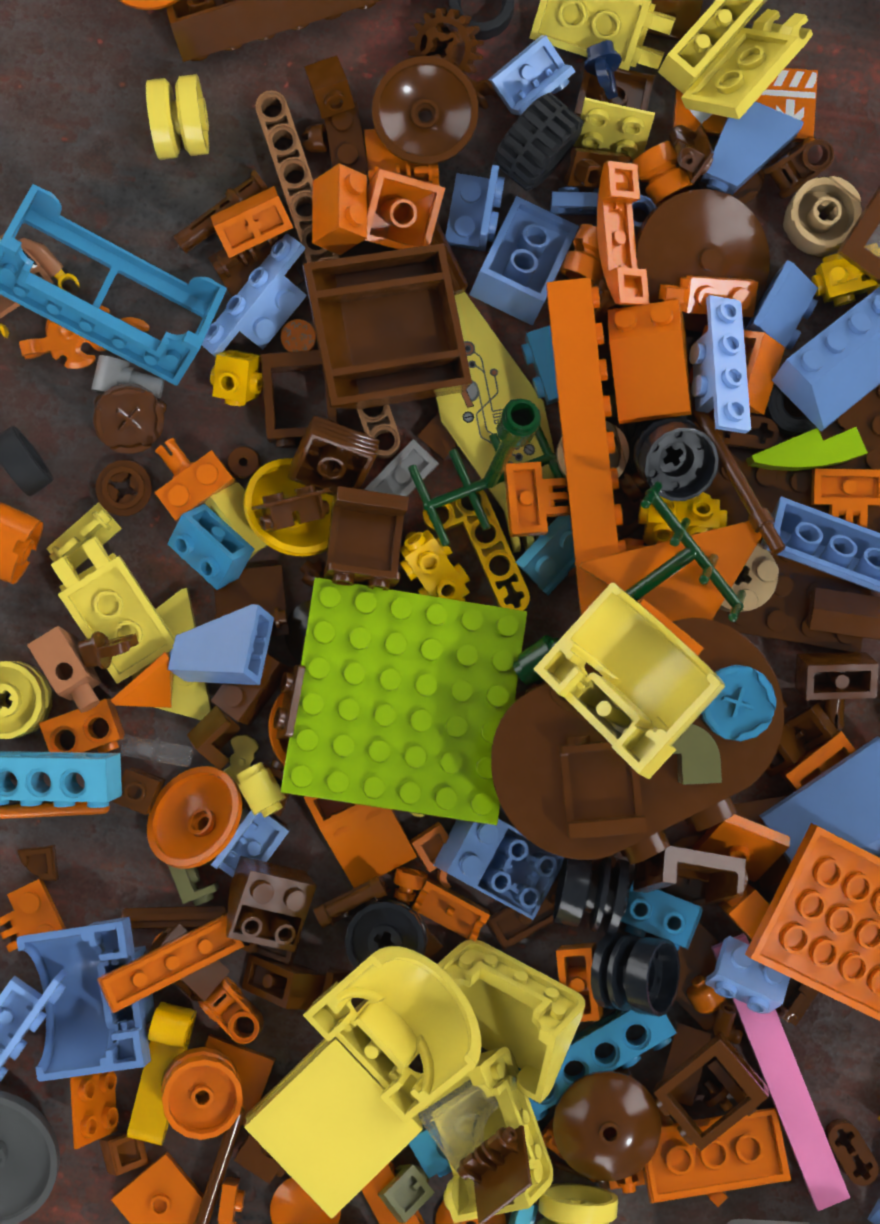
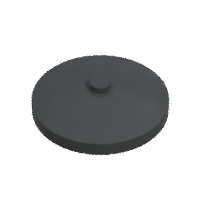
[0,1091,60,1224]

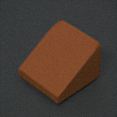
[99,1131,149,1176]

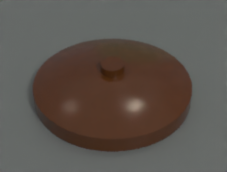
[635,189,770,333]

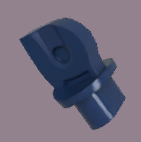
[585,40,622,100]

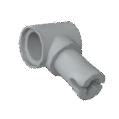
[91,355,165,398]

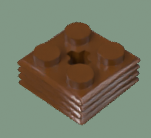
[288,416,379,496]

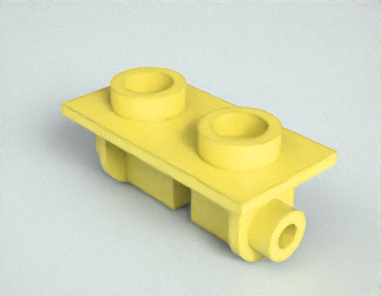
[46,502,122,569]

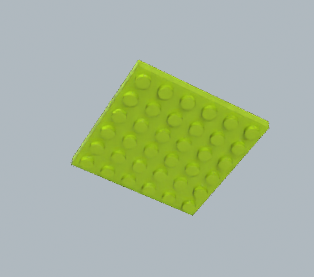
[280,577,527,825]

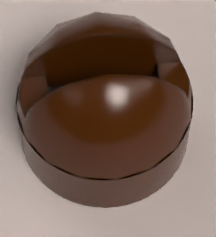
[302,123,329,153]

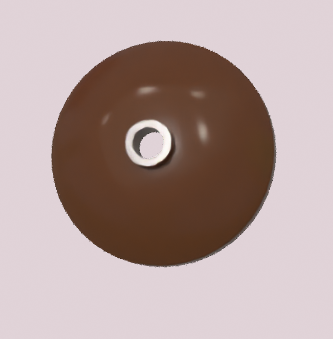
[372,56,479,165]
[553,1071,661,1181]

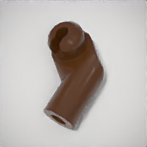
[713,1002,744,1044]

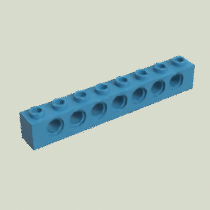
[409,1009,676,1179]

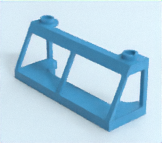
[0,184,227,386]

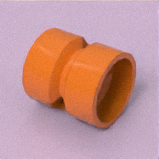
[631,141,694,206]
[559,224,604,287]

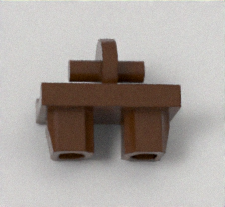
[563,148,632,188]
[702,1056,757,1116]

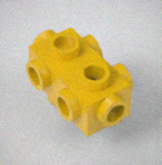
[812,244,880,307]
[638,492,727,545]
[400,529,470,601]

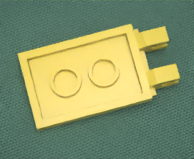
[529,0,676,71]
[681,9,813,119]
[51,536,175,684]

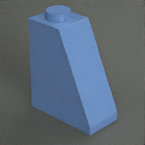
[700,101,804,195]
[168,604,274,685]

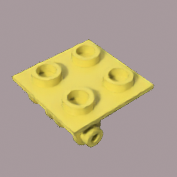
[574,97,655,160]

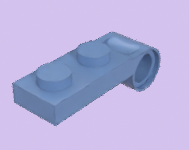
[550,187,656,235]

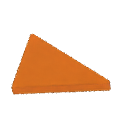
[579,521,762,622]

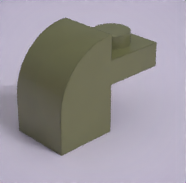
[672,724,722,785]

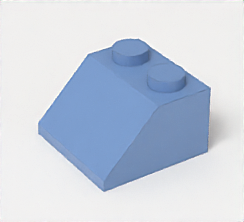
[745,260,818,350]

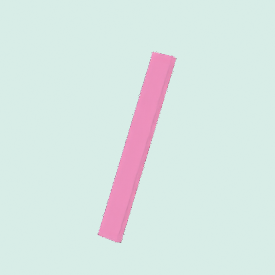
[711,933,850,1211]

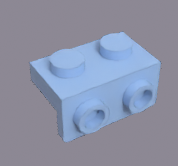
[488,35,575,116]
[211,808,290,878]
[705,936,790,1013]

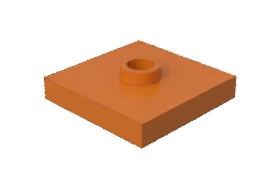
[692,814,790,882]
[197,1034,276,1126]
[111,1151,204,1224]

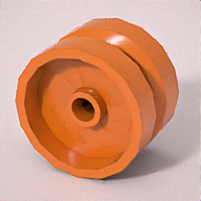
[161,1047,243,1140]

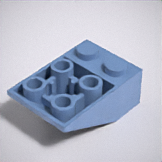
[433,819,564,920]

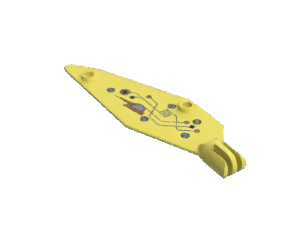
[436,292,555,553]

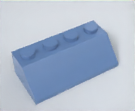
[772,286,880,431]
[761,496,880,593]

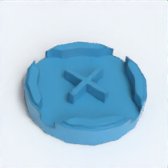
[701,665,777,741]

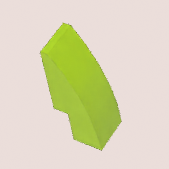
[746,427,868,471]

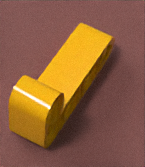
[423,486,530,611]
[127,1002,197,1146]

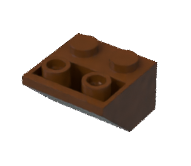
[226,856,317,952]

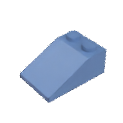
[469,196,579,325]

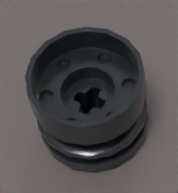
[629,416,719,501]
[553,857,630,935]
[591,933,680,1017]

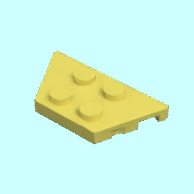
[132,588,212,720]

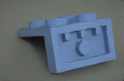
[445,164,505,252]

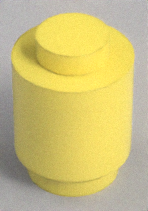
[237,762,286,818]

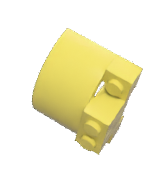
[533,583,725,779]
[303,946,481,1124]

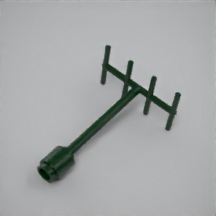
[408,399,568,547]
[513,481,746,686]

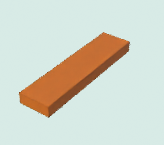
[97,913,245,1013]

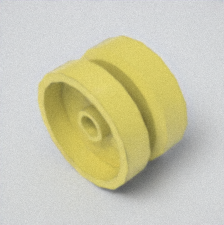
[146,74,209,160]
[0,661,52,739]
[537,1183,618,1224]

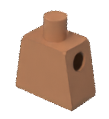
[27,626,101,713]

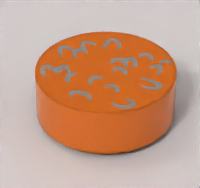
[281,319,316,352]

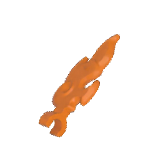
[19,306,150,369]

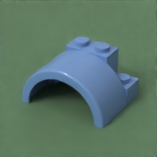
[17,917,155,1081]

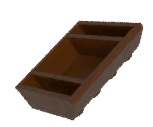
[302,243,472,409]

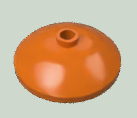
[147,766,242,869]

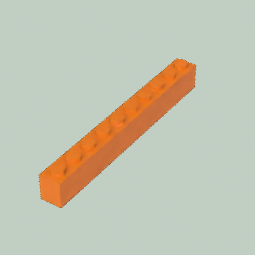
[546,277,626,615]

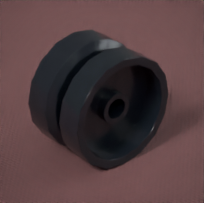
[345,899,428,969]

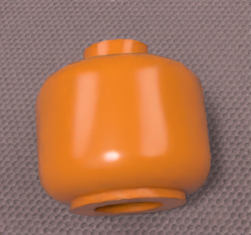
[686,975,725,1014]

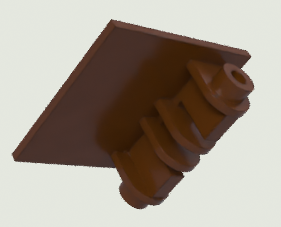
[208,236,304,297]
[214,565,289,637]
[457,1125,532,1224]

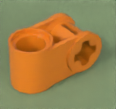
[198,976,264,1044]

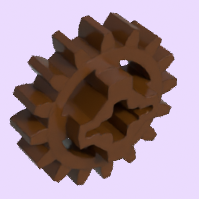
[407,8,484,75]

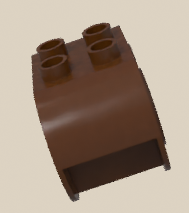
[491,618,784,864]

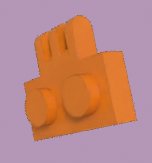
[504,462,570,537]
[811,468,880,528]
[0,879,66,952]

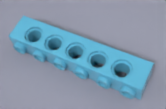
[0,751,122,808]

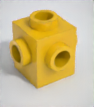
[210,350,263,406]

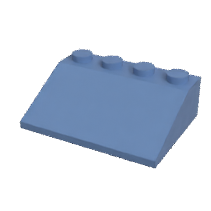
[759,736,880,865]

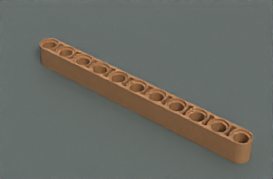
[255,90,401,460]

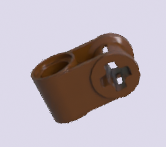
[762,137,834,199]

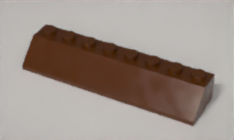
[166,0,382,62]

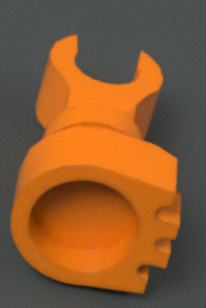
[393,867,428,905]

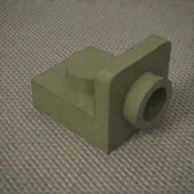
[168,865,220,906]
[378,1164,435,1223]

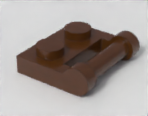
[313,875,389,928]

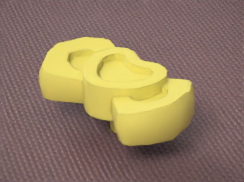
[223,735,259,785]

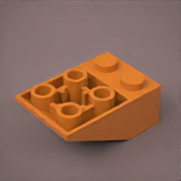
[304,797,418,888]

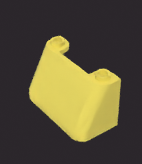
[437,939,585,1104]
[419,1047,553,1223]

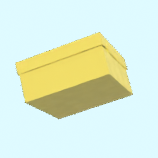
[244,1036,424,1219]

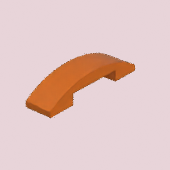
[597,161,650,306]

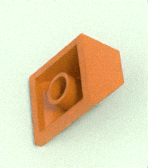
[365,168,445,250]

